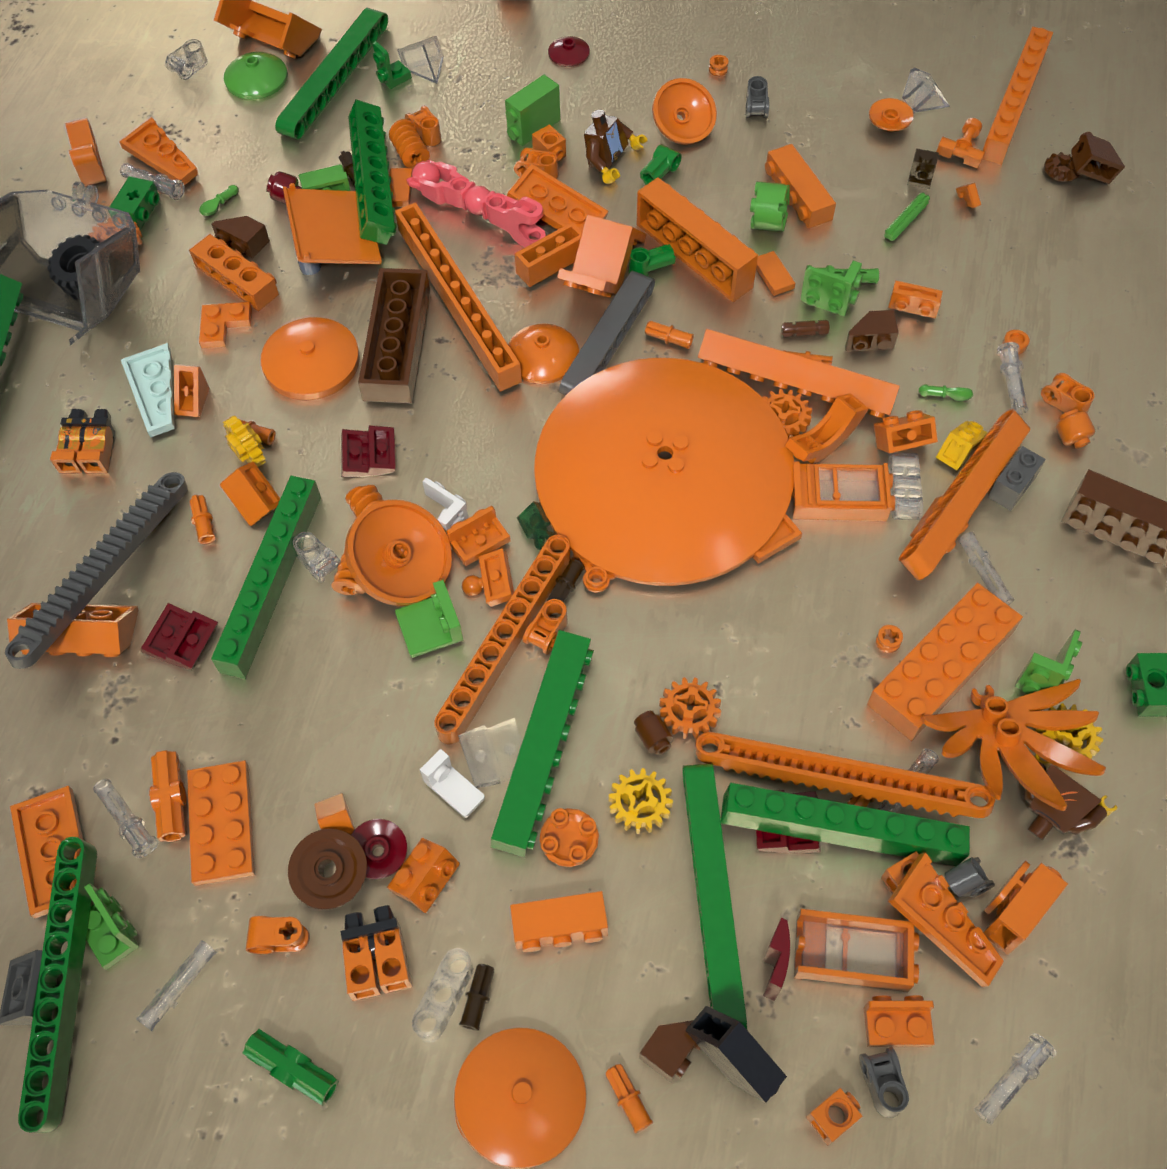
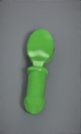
[199,185,239,216]
[919,384,973,402]

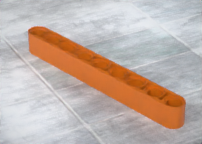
[899,409,1030,580]
[434,534,570,745]

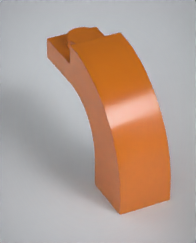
[785,393,869,464]

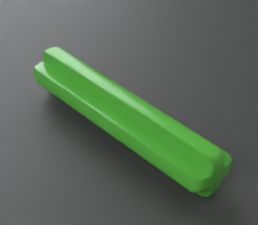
[884,193,930,241]

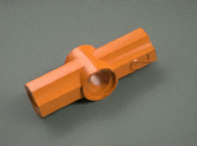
[149,750,187,842]

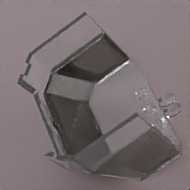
[0,181,140,346]

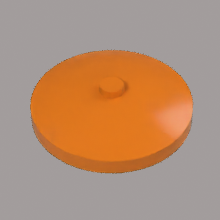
[261,317,360,400]
[345,500,452,606]
[454,1028,586,1169]

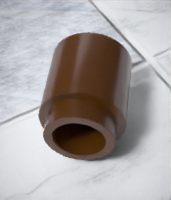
[634,710,673,755]

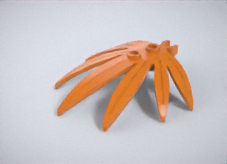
[922,679,1106,811]

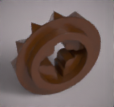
[1044,152,1080,182]

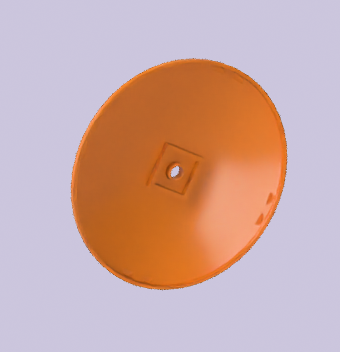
[534,358,794,586]

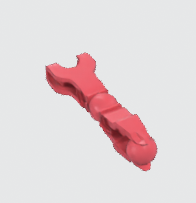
[406,160,546,247]

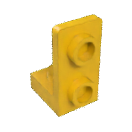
[936,421,987,471]

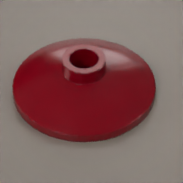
[548,36,590,67]
[351,819,407,879]

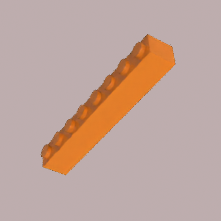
[982,27,1053,165]
[698,329,900,418]

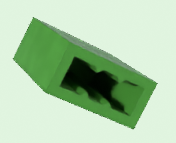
[505,75,561,146]

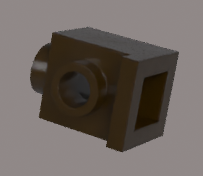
[907,148,939,189]

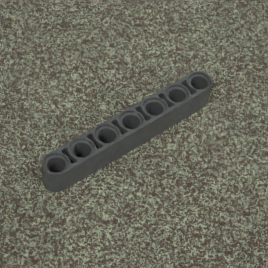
[559,271,655,395]

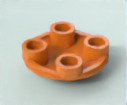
[540,808,599,867]

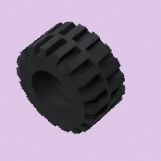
[47,234,118,302]

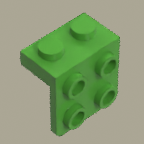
[801,260,863,316]
[1015,629,1082,694]

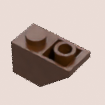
[211,216,270,259]
[845,310,899,351]
[639,1020,701,1083]

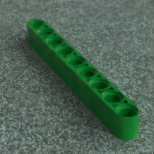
[275,8,388,140]
[682,763,747,1029]
[18,836,97,1133]

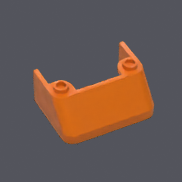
[214,0,322,59]

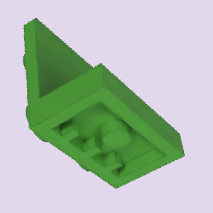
[298,165,351,191]
[395,580,463,658]
[84,883,139,970]

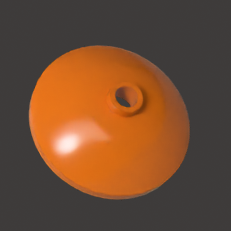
[652,78,717,145]
[508,324,579,384]

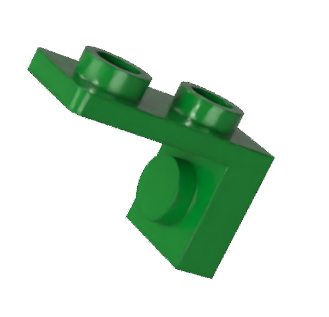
[373,42,412,89]

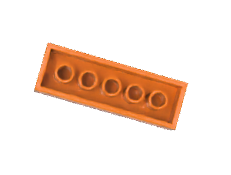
[637,177,758,302]
[867,582,1023,741]

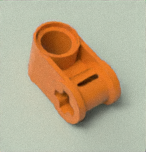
[405,106,441,147]
[514,148,559,179]
[1041,373,1094,413]
[523,599,568,655]
[246,916,310,954]

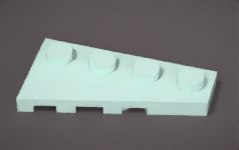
[121,343,175,438]

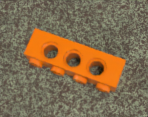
[189,234,279,312]

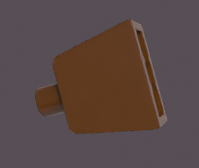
[1071,132,1125,184]

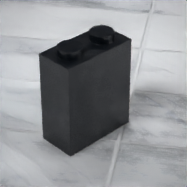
[685,1006,787,1103]

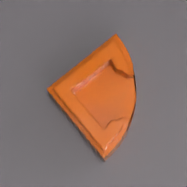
[956,183,981,208]

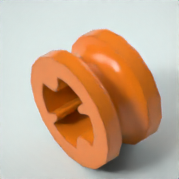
[709,55,729,76]
[876,625,903,653]

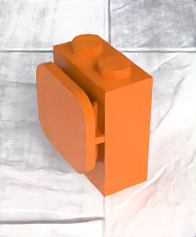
[983,860,1068,955]

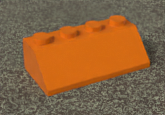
[7,603,138,657]

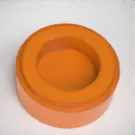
[1003,330,1030,354]

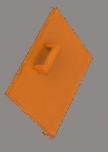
[283,183,382,264]

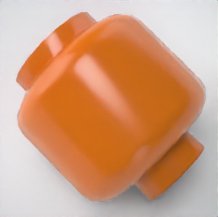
[1055,409,1096,449]

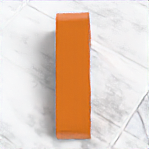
[65,118,107,187]

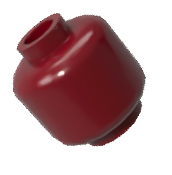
[266,171,302,204]

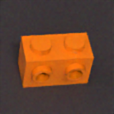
[874,410,938,454]

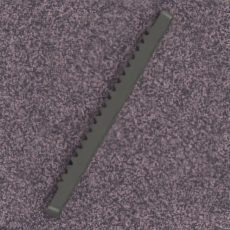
[5,472,187,669]

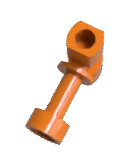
[936,118,985,169]

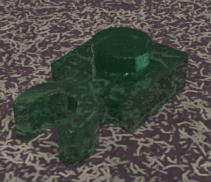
[517,501,555,550]

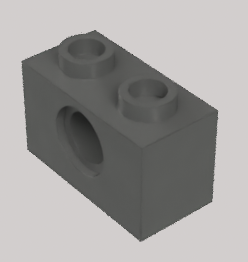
[988,446,1046,511]

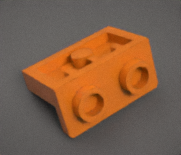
[864,995,935,1047]

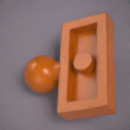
[462,548,514,607]

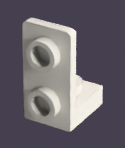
[422,478,468,534]
[420,749,485,818]

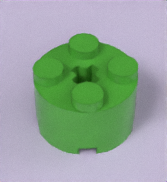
[750,181,790,232]

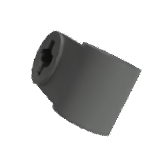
[745,76,769,118]
[945,857,995,898]
[859,1047,909,1118]

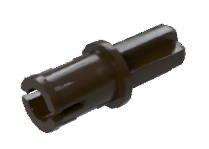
[339,151,355,188]
[547,559,585,603]
[459,964,494,1031]

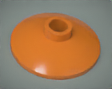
[869,98,914,131]

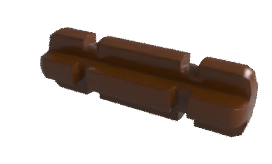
[781,320,830,337]

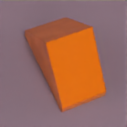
[174,364,210,417]
[314,793,355,835]

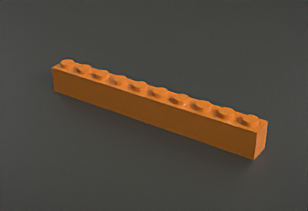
[395,202,522,392]

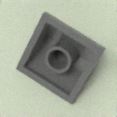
[0,950,42,1026]

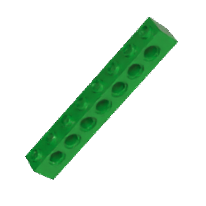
[348,99,397,245]

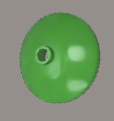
[224,52,288,99]

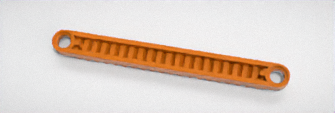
[696,732,995,818]

